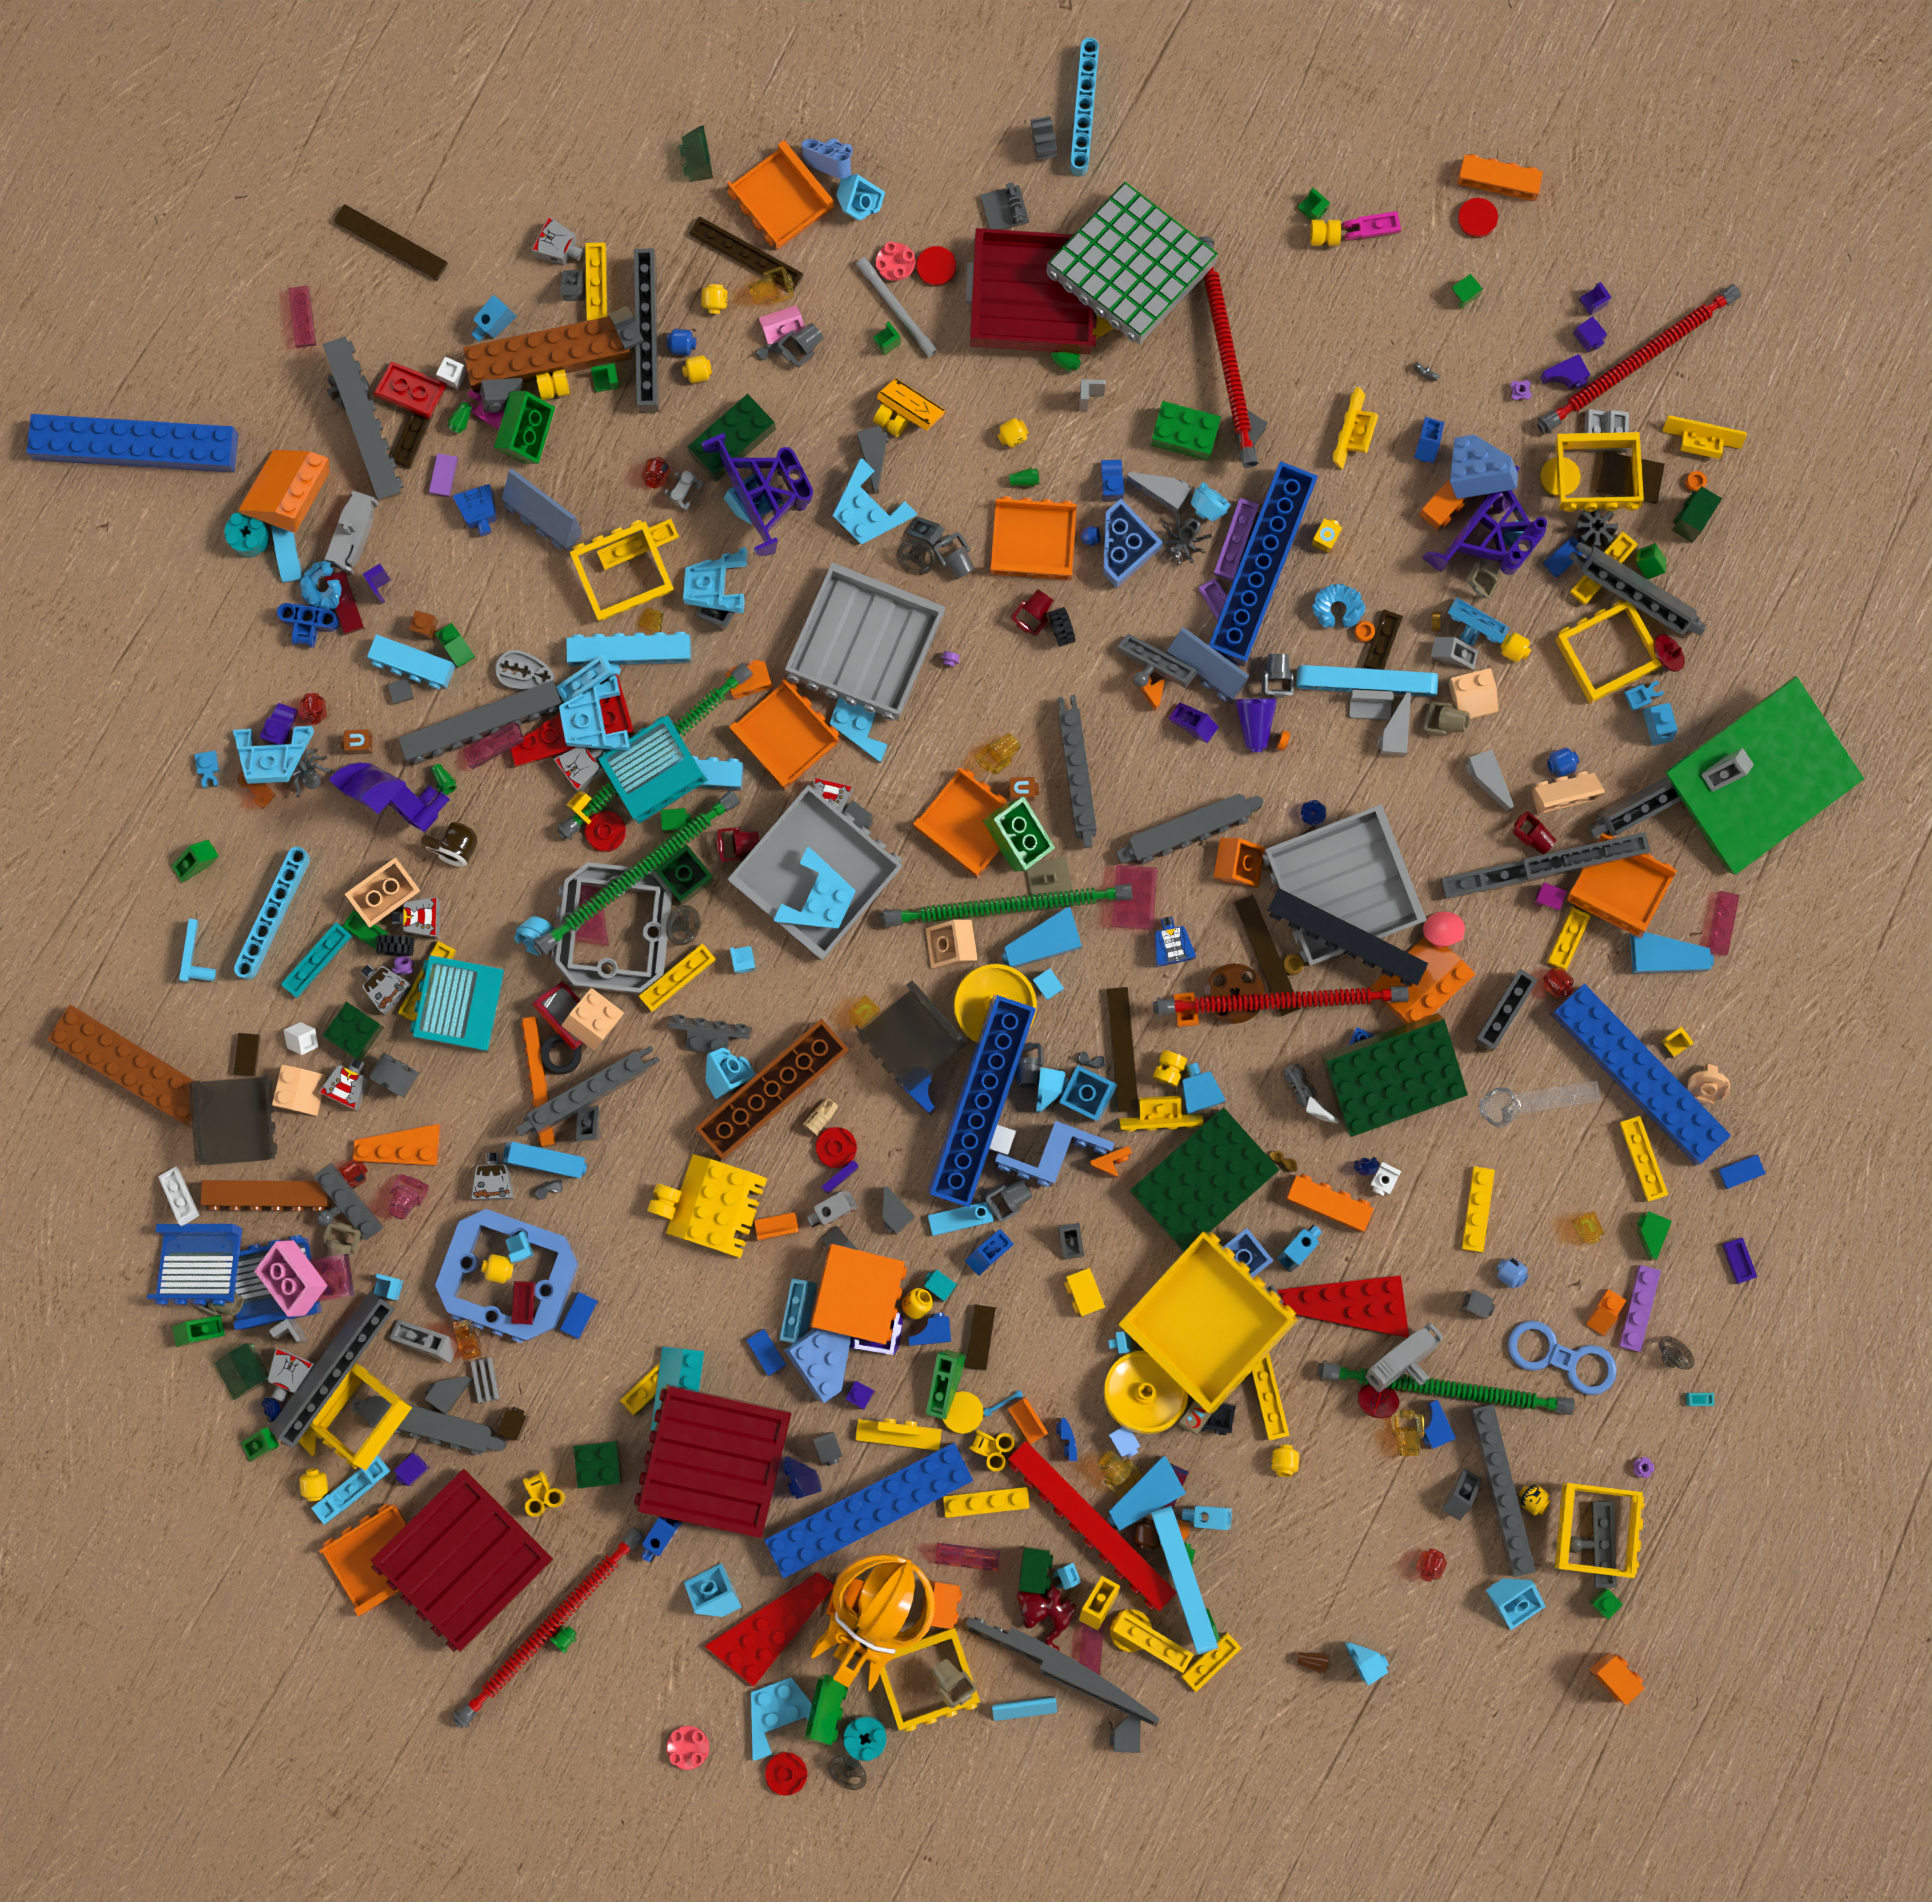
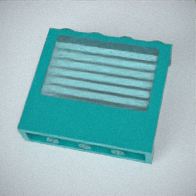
[598,715,708,824]
[410,955,504,1052]

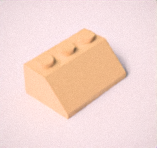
[1531,771,1605,815]
[345,857,420,928]

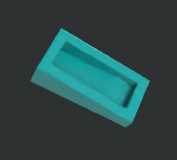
[1686,1393,1715,1406]

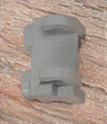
[664,470,703,511]

